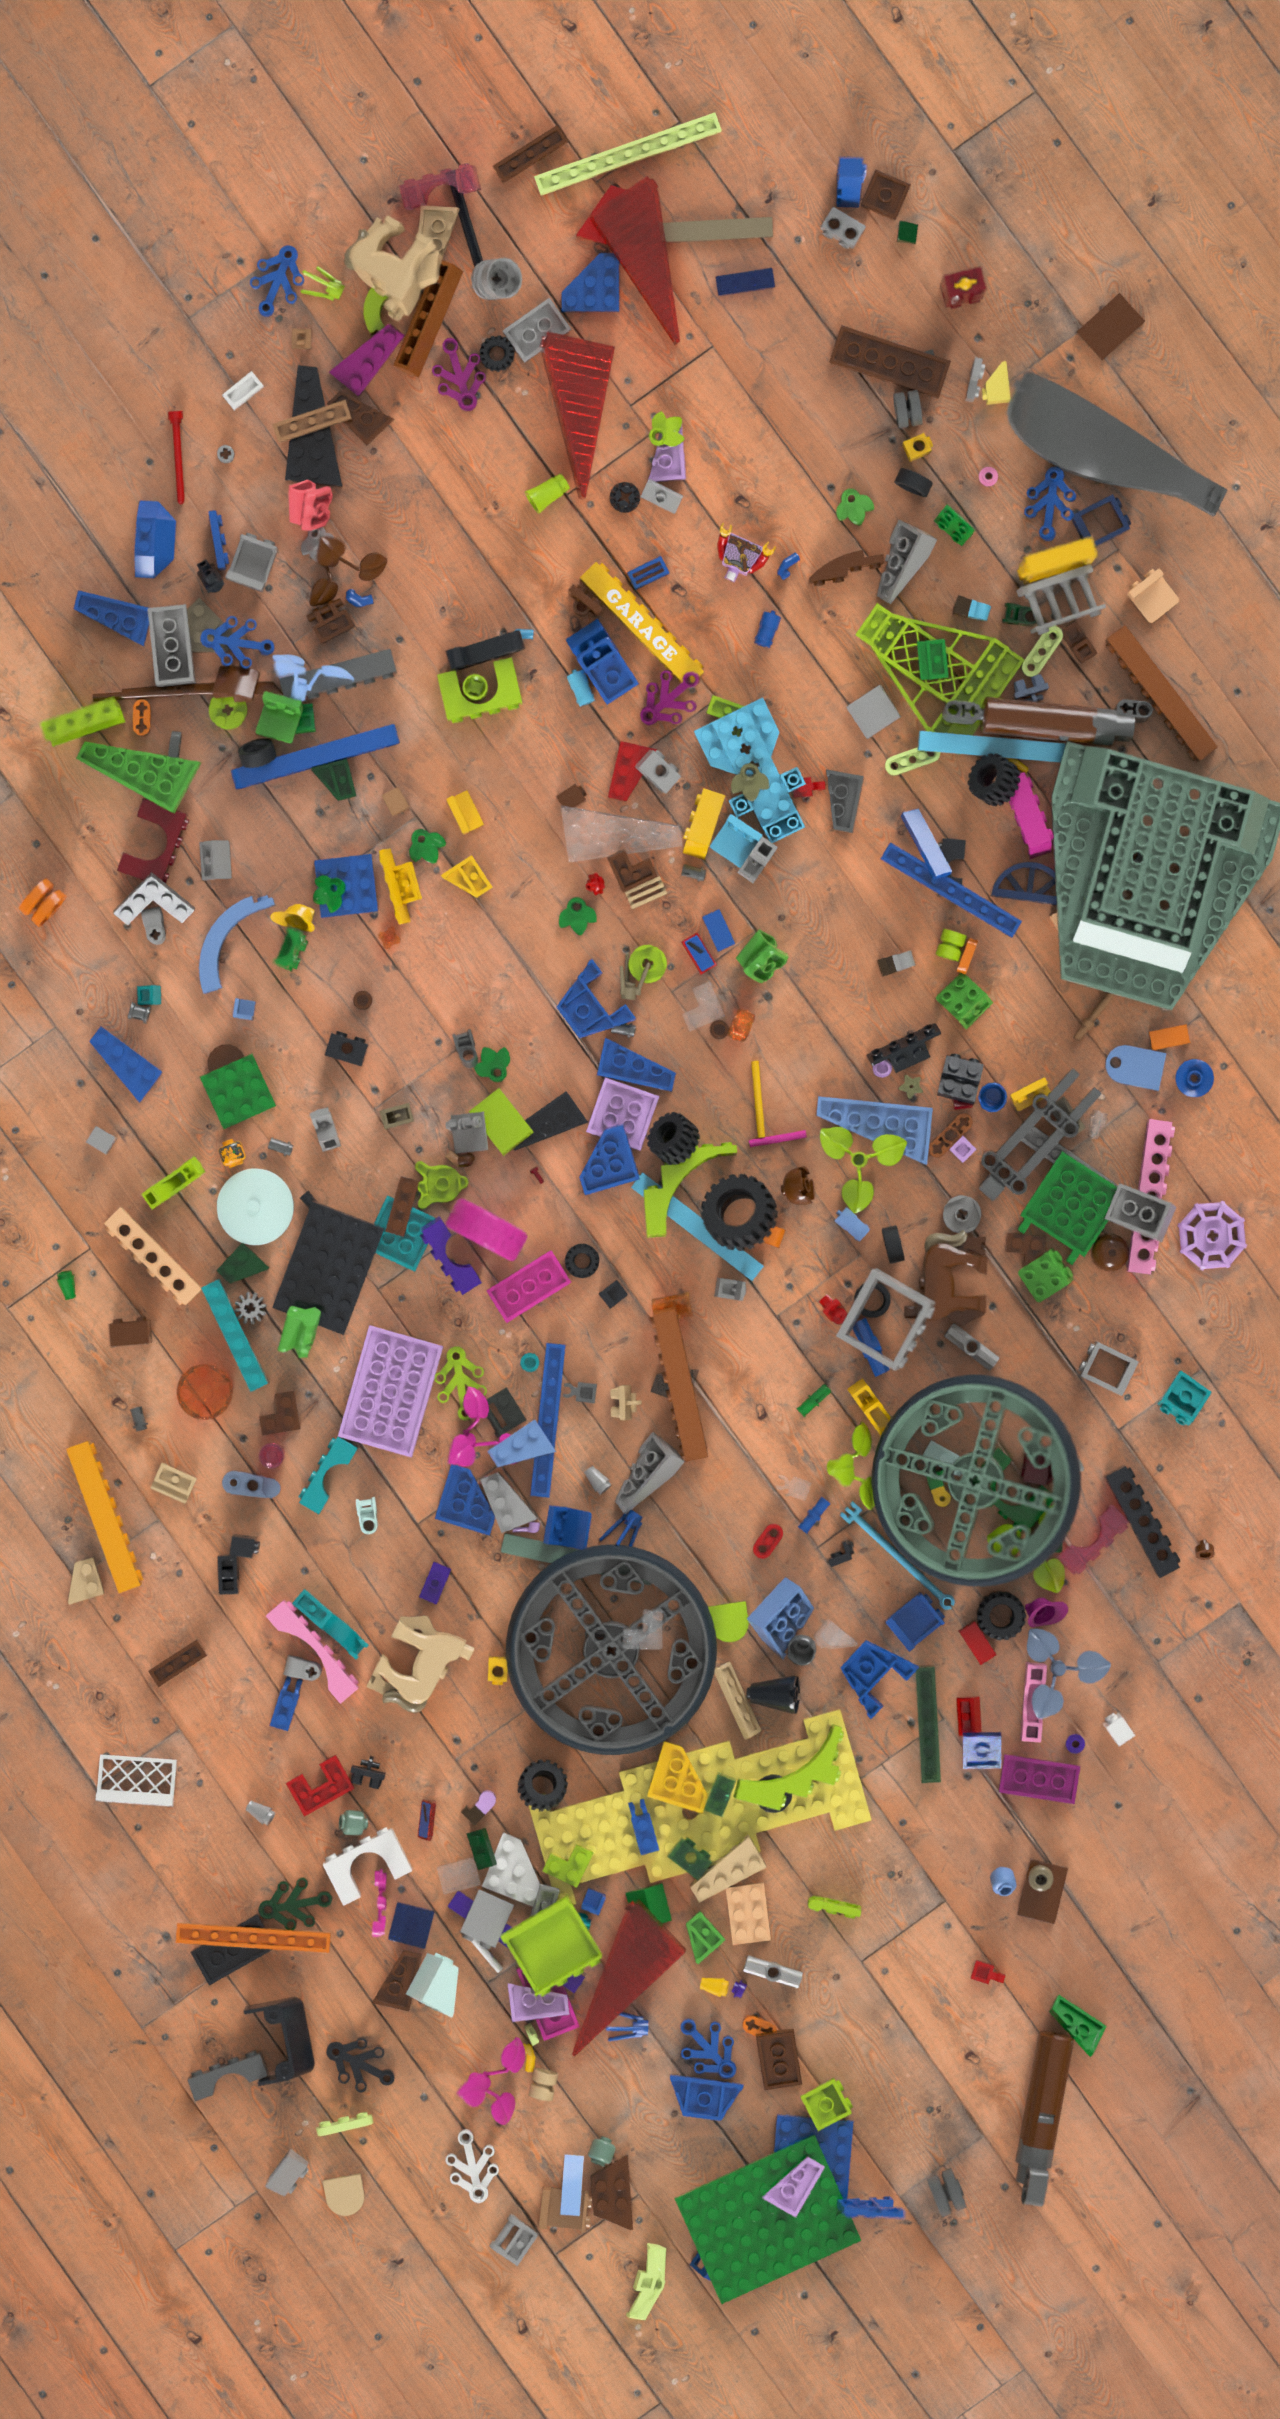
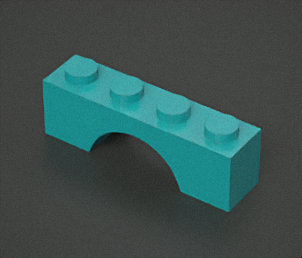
[298,1437,358,1514]

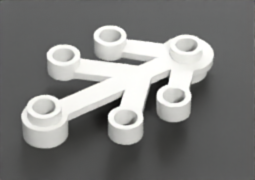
[446,2129,499,2203]

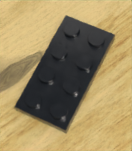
[190,1914,273,1986]

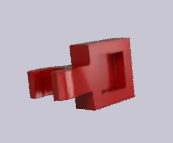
[793,777,826,798]
[970,1960,1006,1985]

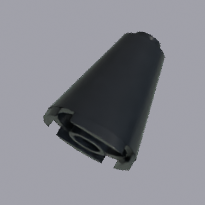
[747,1675,800,1714]

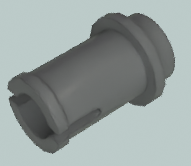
[681,864,707,882]
[611,1023,636,1038]
[268,1137,294,1157]
[130,1406,148,1432]

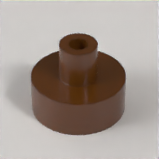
[1195,1540,1215,1560]

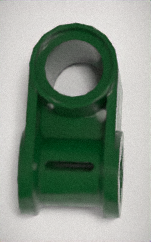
[1002,603,1037,627]

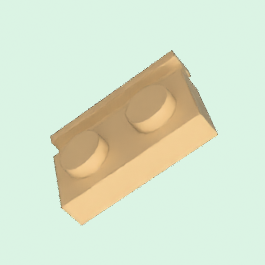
[150,1463,197,1504]

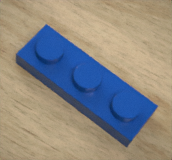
[208,510,229,571]

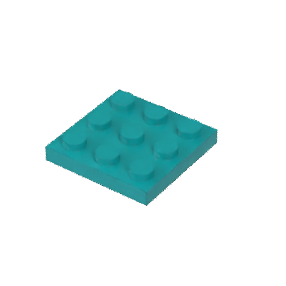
[374,1195,436,1272]

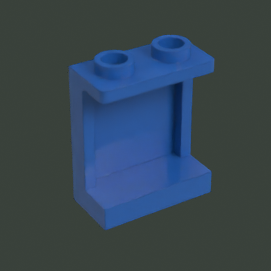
[884,1592,945,1652]

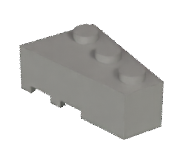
[480,1471,538,1533]

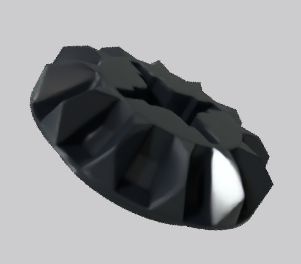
[610,482,640,513]

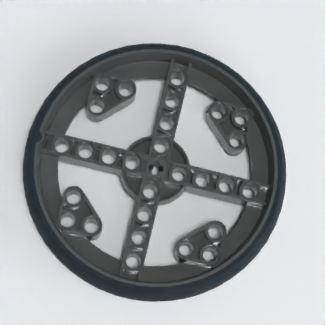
[506,1545,717,1755]

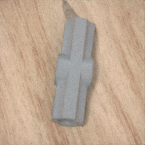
[944,1323,1000,1371]
[743,1955,803,1988]

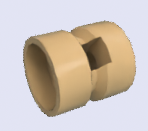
[529,2068,558,2101]

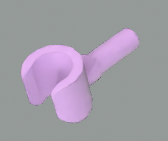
[513,1521,540,1533]

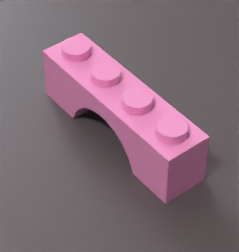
[1020,1662,1047,1742]

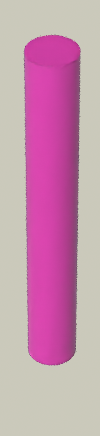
[749,1130,807,1147]

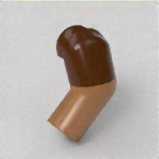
[445,1150,475,1168]

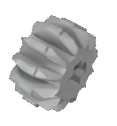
[234,1292,267,1324]

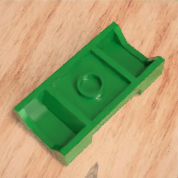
[273,927,309,972]

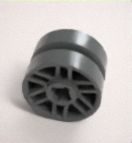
[893,390,923,429]

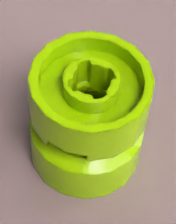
[463,674,488,702]
[935,929,967,962]

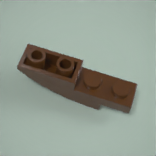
[809,550,885,586]

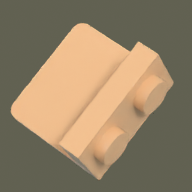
[1127,569,1179,623]

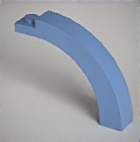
[199,895,276,994]

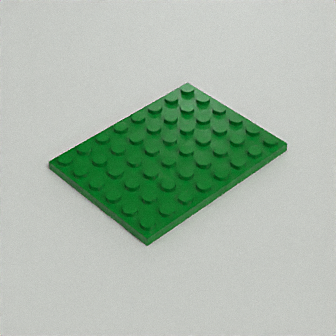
[674,2134,862,2305]

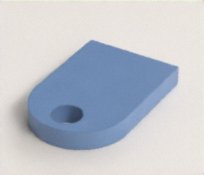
[1105,1045,1166,1091]

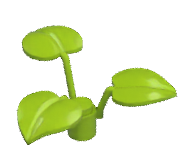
[820,1127,907,1213]
[827,1422,875,1510]
[987,1505,1065,1593]

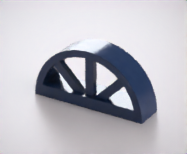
[990,862,1057,905]

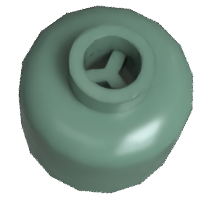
[339,1810,368,1836]
[588,2136,616,2167]

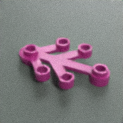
[372,1869,387,1937]

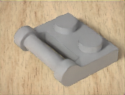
[489,2214,539,2266]

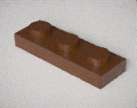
[385,1176,419,1237]
[148,1640,207,1687]

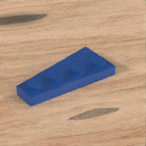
[74,590,149,646]
[597,1038,676,1092]

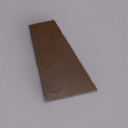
[372,1950,422,2011]

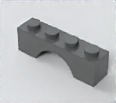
[187,2050,269,2101]

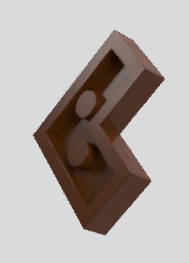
[607,849,658,893]
[1006,1233,1046,1267]
[259,1391,301,1435]

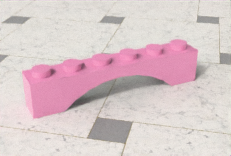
[266,1600,359,1704]

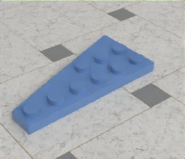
[816,1096,933,1165]

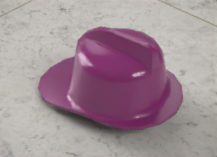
[1025,1597,1068,1627]

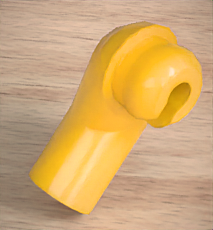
[523,2043,536,2072]

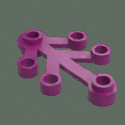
[432,338,486,411]
[640,670,700,725]

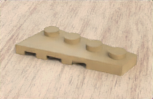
[417,205,460,271]
[690,1834,767,1903]

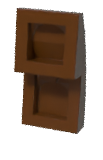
[1061,620,1098,664]

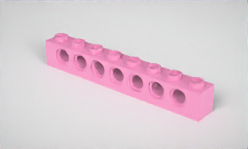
[1126,1119,1175,1274]

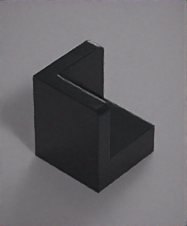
[598,1280,628,1309]

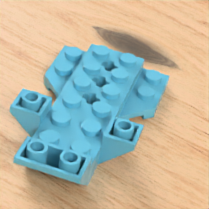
[694,697,806,843]

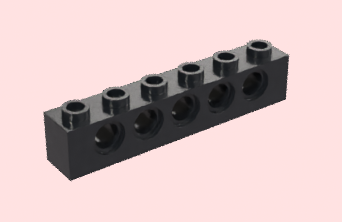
[1104,1465,1181,1578]

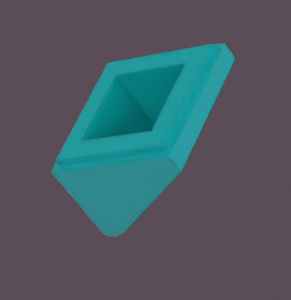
[137,985,161,1005]

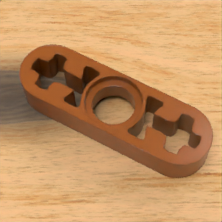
[929,1113,973,1158]

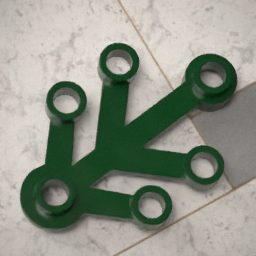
[258,1877,332,1930]

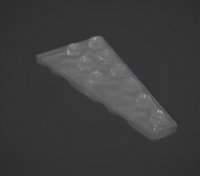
[561,806,683,862]

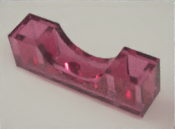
[399,163,481,210]
[1057,1504,1129,1575]

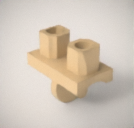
[610,1385,642,1420]

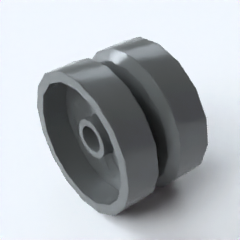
[926,2168,967,2218]

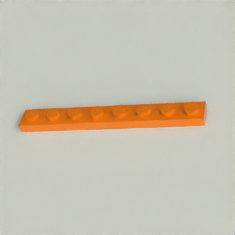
[176,1923,331,1953]

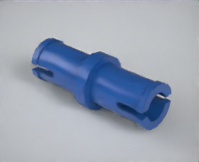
[798,1497,830,1534]

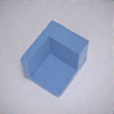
[233,998,256,1021]

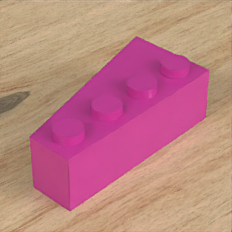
[1009,772,1054,860]

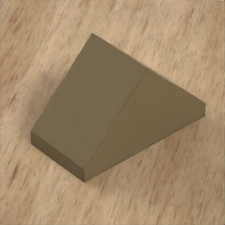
[379,1103,414,1130]

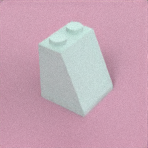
[406,1953,459,2018]

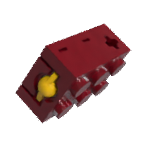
[940,266,987,309]

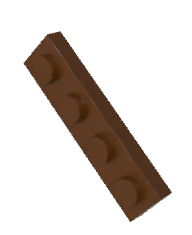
[493,125,568,183]

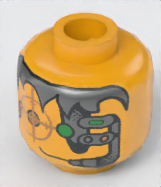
[218,1139,246,1168]

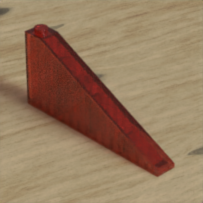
[589,176,680,345]
[539,332,615,500]
[572,1899,686,2057]

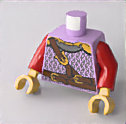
[717,523,776,582]

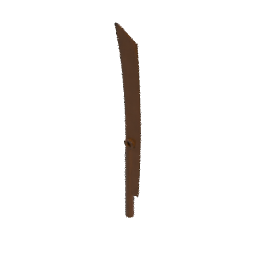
[93,682,283,701]

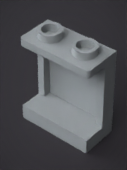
[225,533,278,592]
[460,1889,514,1950]

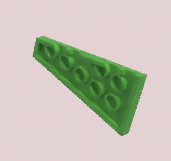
[76,742,202,813]

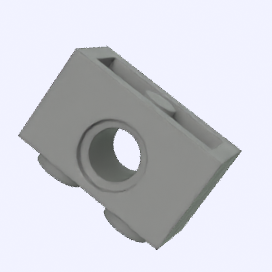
[635,750,681,793]

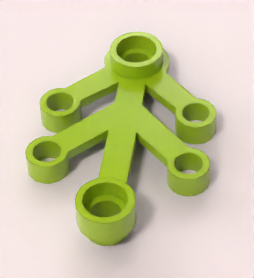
[435,1346,487,1421]

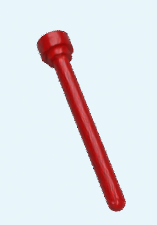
[168,411,185,504]

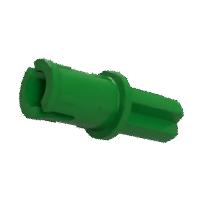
[796,1384,831,1417]

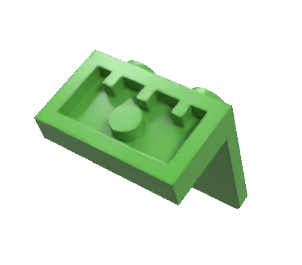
[255,691,303,743]
[936,973,993,1030]

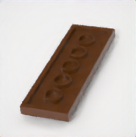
[829,325,951,399]

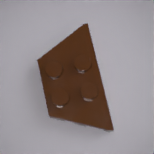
[591,2155,633,2230]

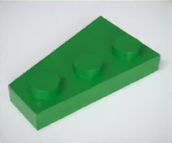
[1049,1995,1107,2057]

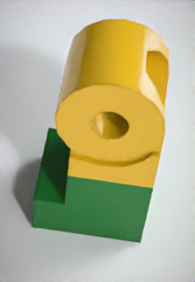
[926,1469,951,1507]

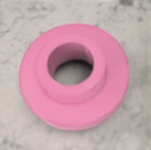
[979,467,998,486]

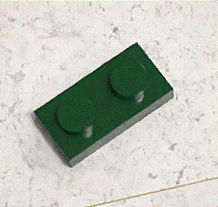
[467,1828,497,1870]

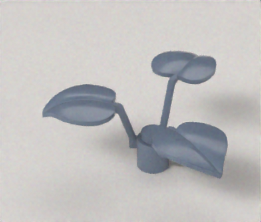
[1027,1629,1111,1719]

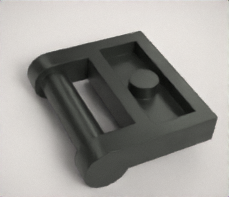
[486,1387,527,1438]

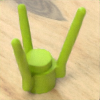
[300,266,345,301]

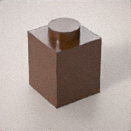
[556,784,587,813]

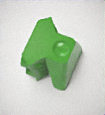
[736,929,789,984]
[278,1306,321,1358]

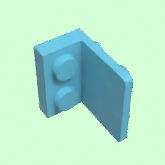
[710,814,763,868]

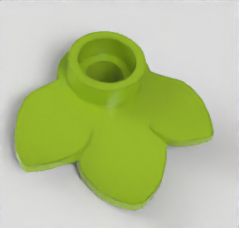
[649,411,685,447]

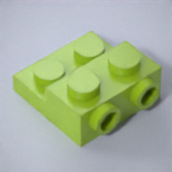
[800,2078,853,2131]

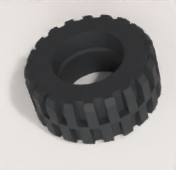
[701,1174,778,1251]

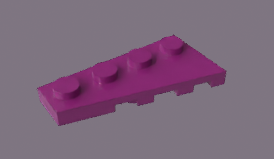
[329,323,405,396]

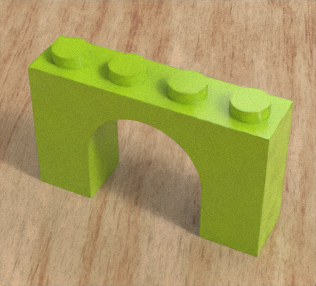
[437,657,523,723]

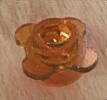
[378,927,401,949]

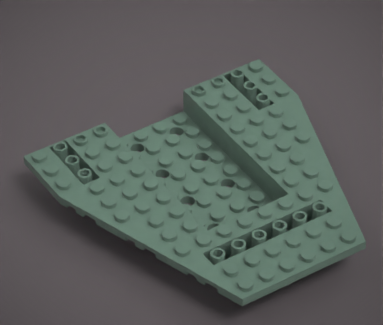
[1051,741,1280,1011]

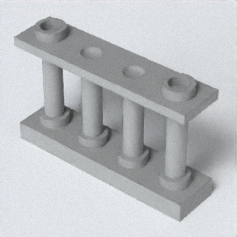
[1016,564,1106,635]

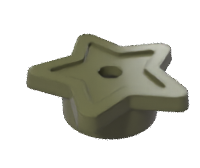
[898,1075,923,1099]

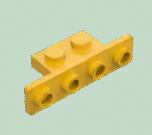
[379,848,422,924]

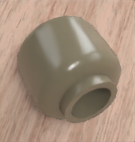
[1028,1865,1054,1891]

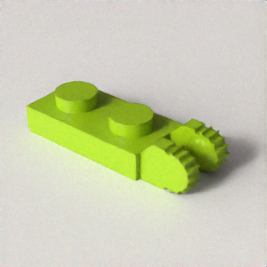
[808,1895,861,1919]

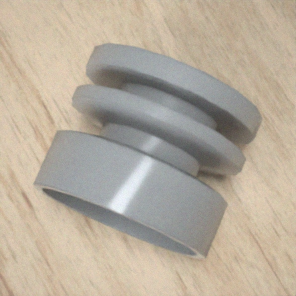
[471,258,522,300]

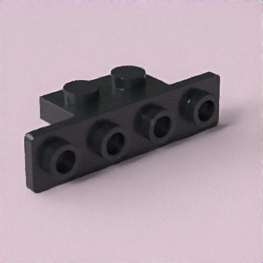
[866,1023,941,1073]

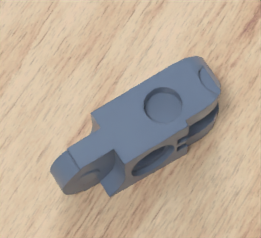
[222,1470,281,1498]

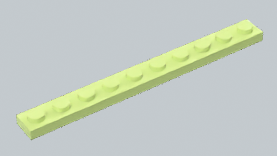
[534,113,722,196]

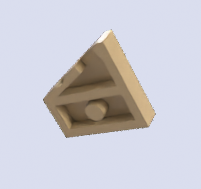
[68,1557,105,1605]

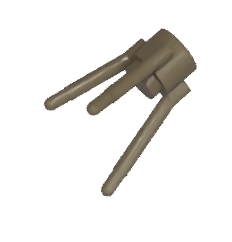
[619,952,650,1000]

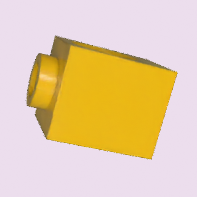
[902,433,933,462]
[488,1656,508,1685]

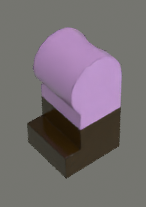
[461,1790,496,1825]

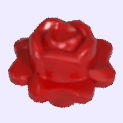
[586,873,605,895]

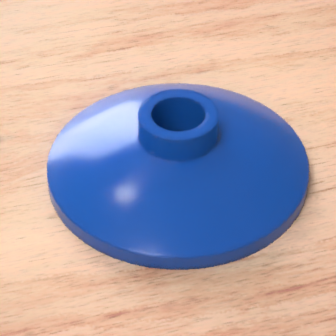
[1175,1059,1214,1097]

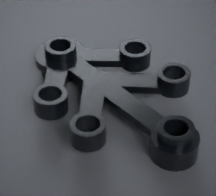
[326,2037,395,2093]

